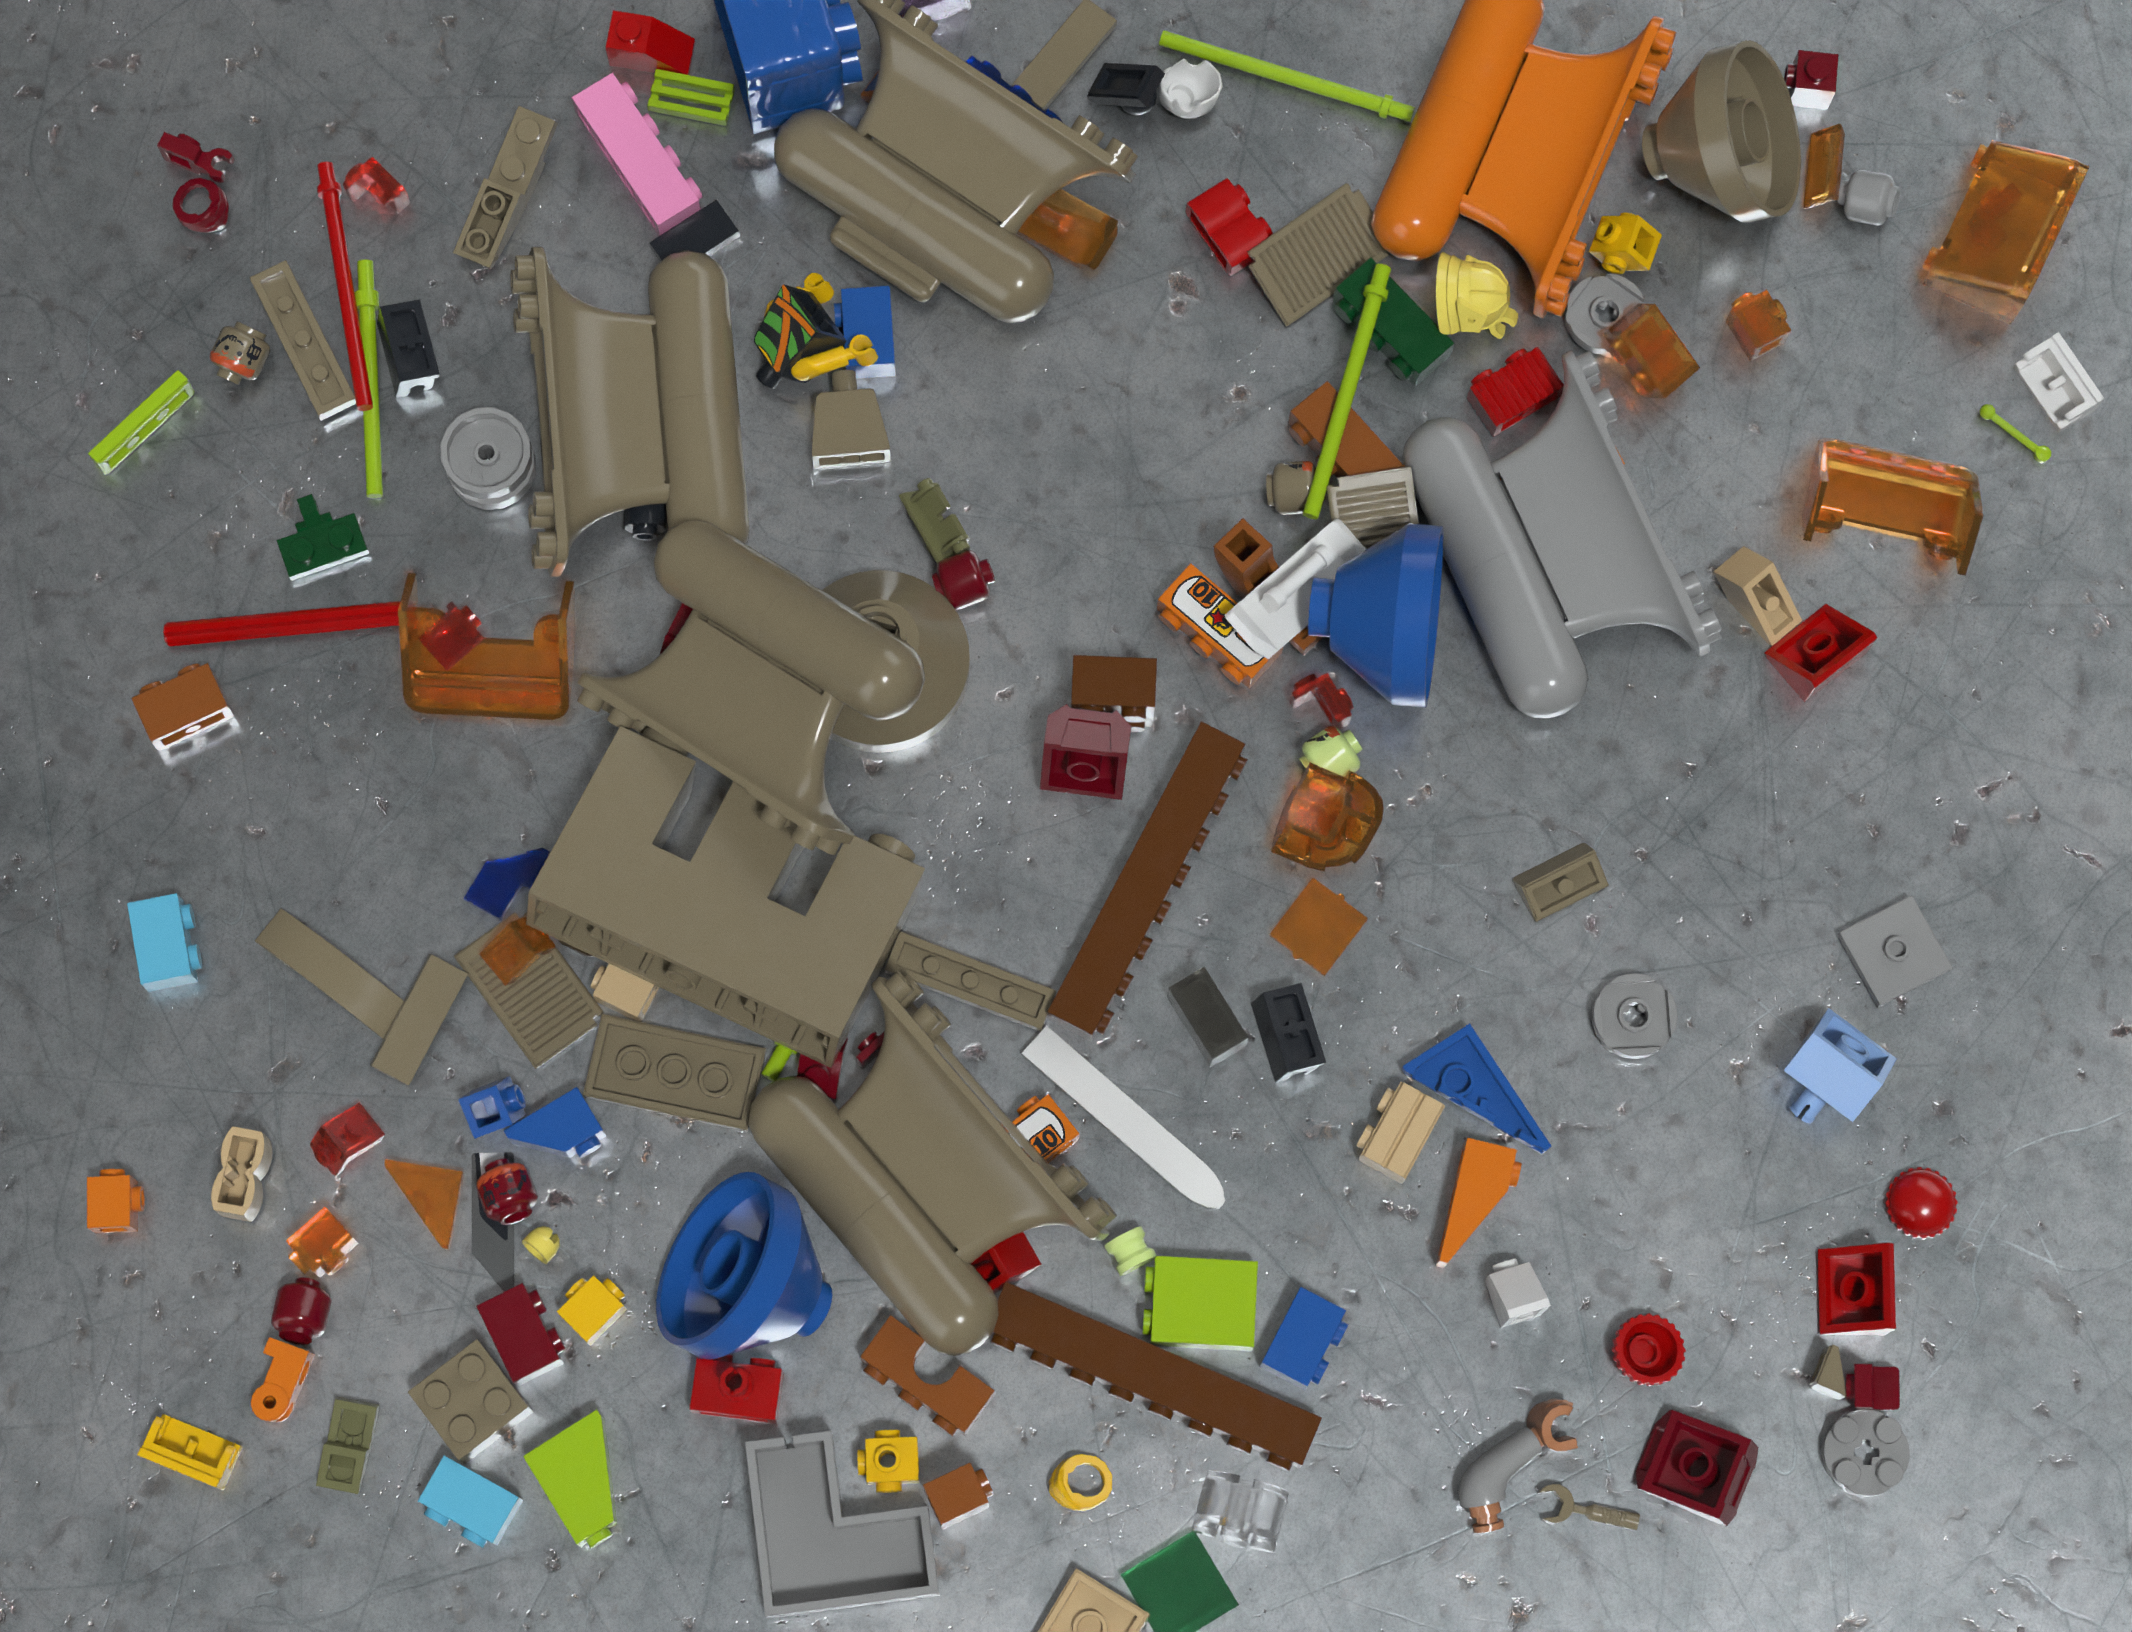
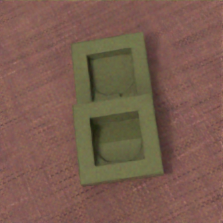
[316,1397,380,1494]

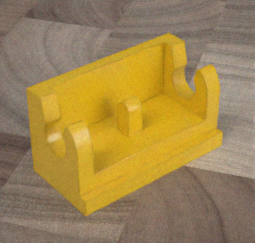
[137,1414,243,1491]

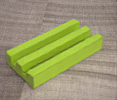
[647,69,735,126]

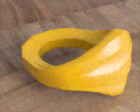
[1049,1454,1112,1511]

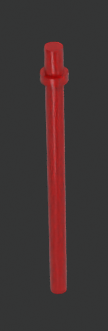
[317,161,373,411]

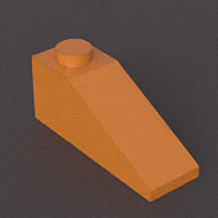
[1436,1137,1522,1268]

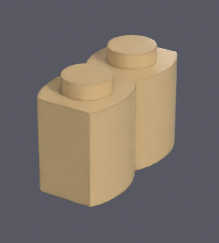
[211,1126,273,1222]

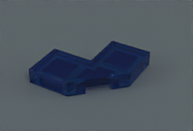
[464,847,550,921]

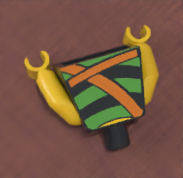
[754,273,878,389]

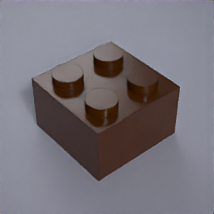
[1071,655,1157,732]

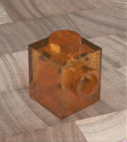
[1726,289,1791,361]
[286,1207,359,1277]

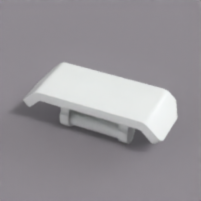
[1225,519,1366,659]

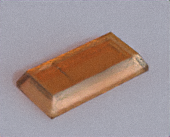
[1804,124,1845,209]

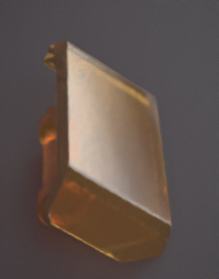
[999,189,1118,271]

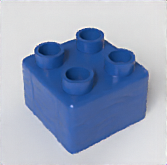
[713,0,863,134]

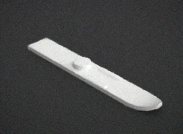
[1022,1025,1225,1209]

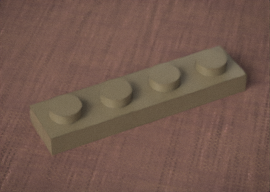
[249,260,356,421]
[884,931,1056,1032]

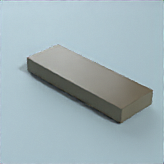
[1011,0,1117,113]
[370,954,468,1086]

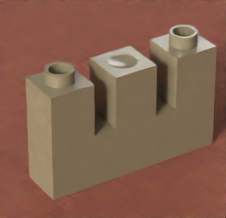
[526,726,925,1068]

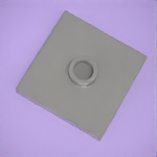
[1837,895,1953,1008]

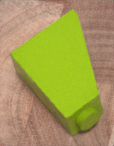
[523,1410,617,1549]

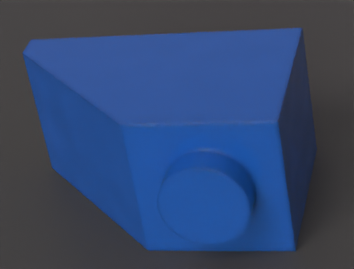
[504,1087,606,1158]

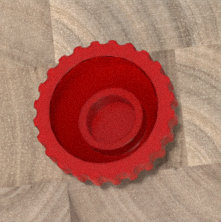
[1885,1167,1958,1240]
[1612,1313,1686,1387]

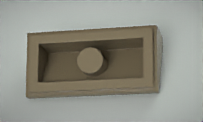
[1513,843,1609,922]

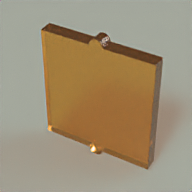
[1269,878,1368,977]

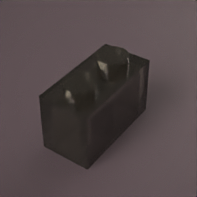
[1167,967,1249,1068]

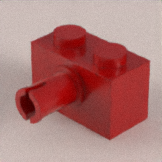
[689,1355,784,1424]

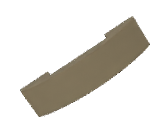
[255,908,404,1039]

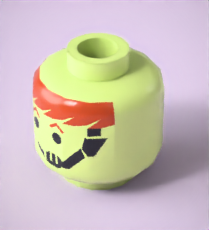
[1299,726,1363,787]

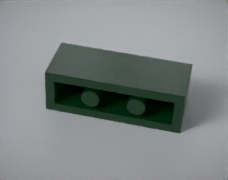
[1333,257,1455,387]

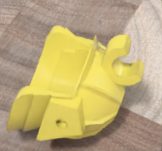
[1436,252,1518,339]

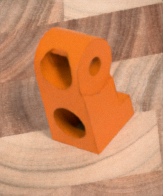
[251,1337,315,1423]

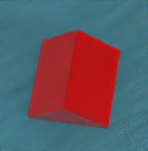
[1764,604,1877,703]
[1818,1243,1896,1336]

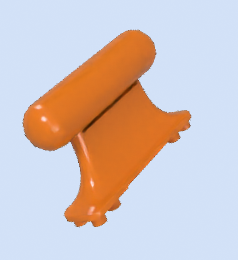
[1371,0,1677,319]

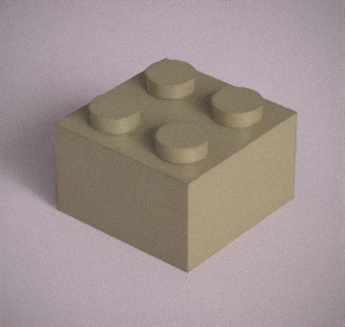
[408,1339,534,1465]

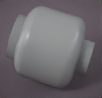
[1838,169,1900,226]

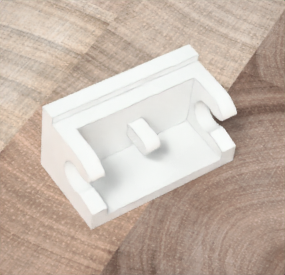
[2013,332,2104,433]

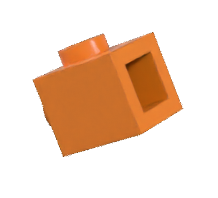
[87,1169,145,1234]

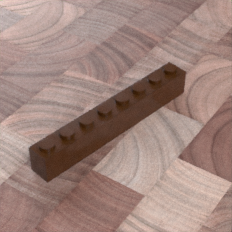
[1047,721,1248,1042]
[990,1282,1322,1472]

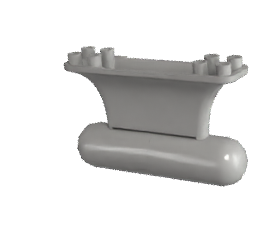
[1402,350,1722,719]

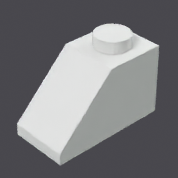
[1485,1259,1551,1328]

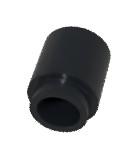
[625,504,666,540]

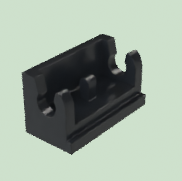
[377,299,440,398]
[1251,983,1326,1083]

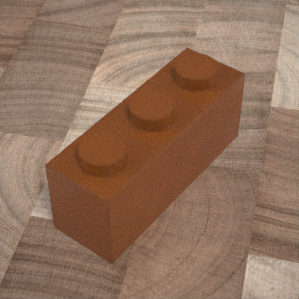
[1288,381,1405,478]

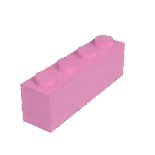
[572,73,703,236]

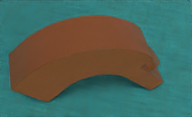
[1213,518,1323,656]

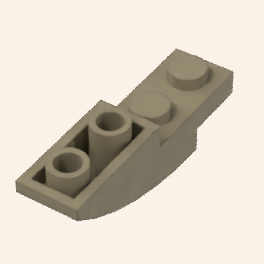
[453,106,558,269]

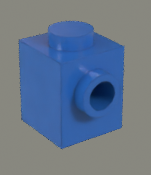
[458,1076,526,1139]

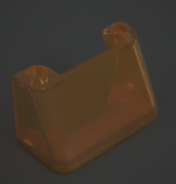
[1922,140,2089,325]

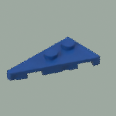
[1401,1023,1552,1154]

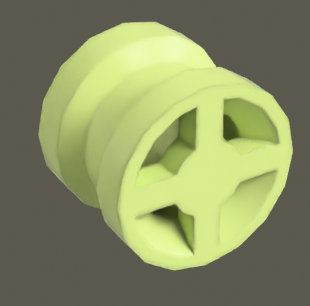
[1104,1226,1157,1276]

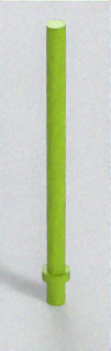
[1159,30,1415,122]
[1302,264,1391,520]

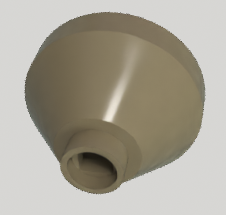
[1642,40,1801,223]
[822,570,970,753]

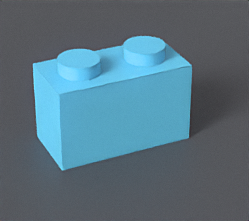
[127,893,203,992]
[418,1455,523,1548]

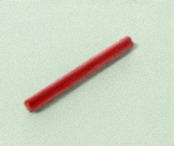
[163,601,411,647]

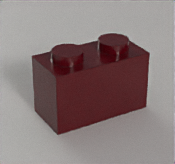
[476,1283,566,1387]

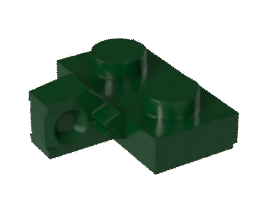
[276,494,369,581]

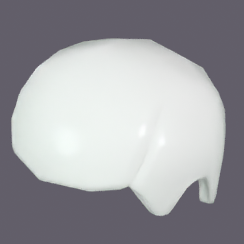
[1157,59,1223,119]

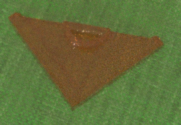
[384,1159,464,1251]

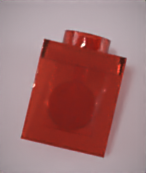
[343,157,410,214]

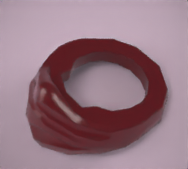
[173,178,229,233]

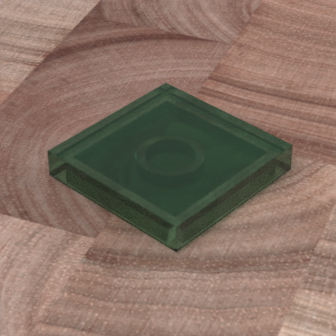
[1120,1530,1239,1632]

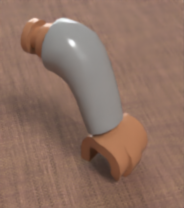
[1458,1398,1578,1533]

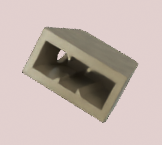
[812,370,891,469]

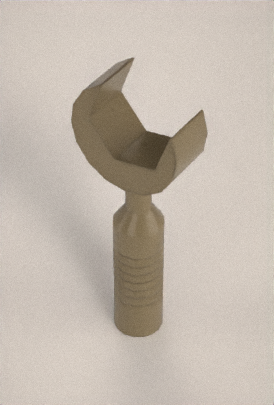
[1537,1484,1640,1530]

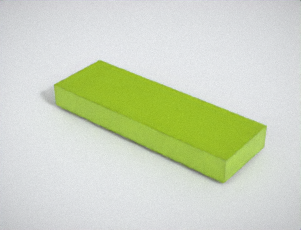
[88,370,195,475]

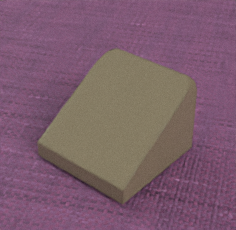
[1809,1344,1846,1400]

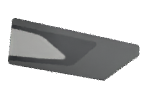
[472,1152,514,1291]

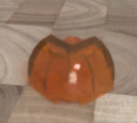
[1271,762,1384,872]

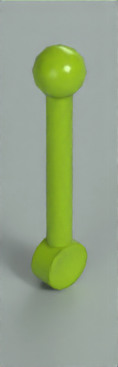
[1980,404,2051,463]

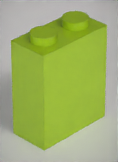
[1142,1256,1258,1351]

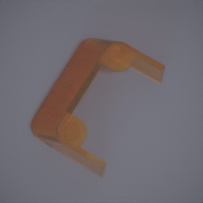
[1802,438,1984,576]
[398,573,576,720]

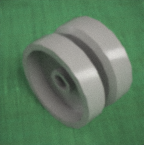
[440,407,536,510]

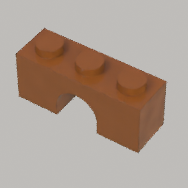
[860,1315,995,1437]

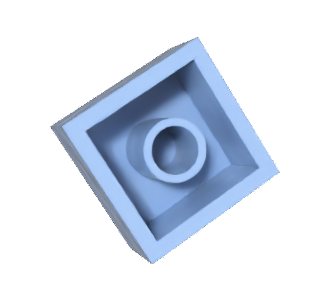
[1784,1008,1897,1124]

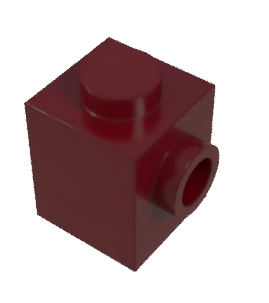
[1784,50,1839,110]

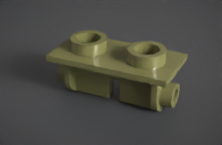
[899,478,971,564]

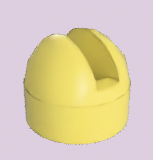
[522,1226,560,1264]

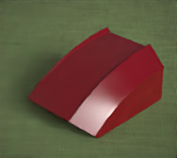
[1040,704,1131,800]
[1635,1410,1759,1527]

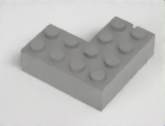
[745,1431,940,1619]

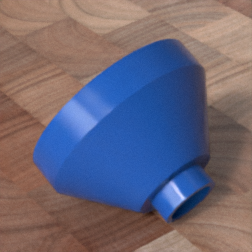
[1308,523,1444,708]
[656,1172,832,1359]

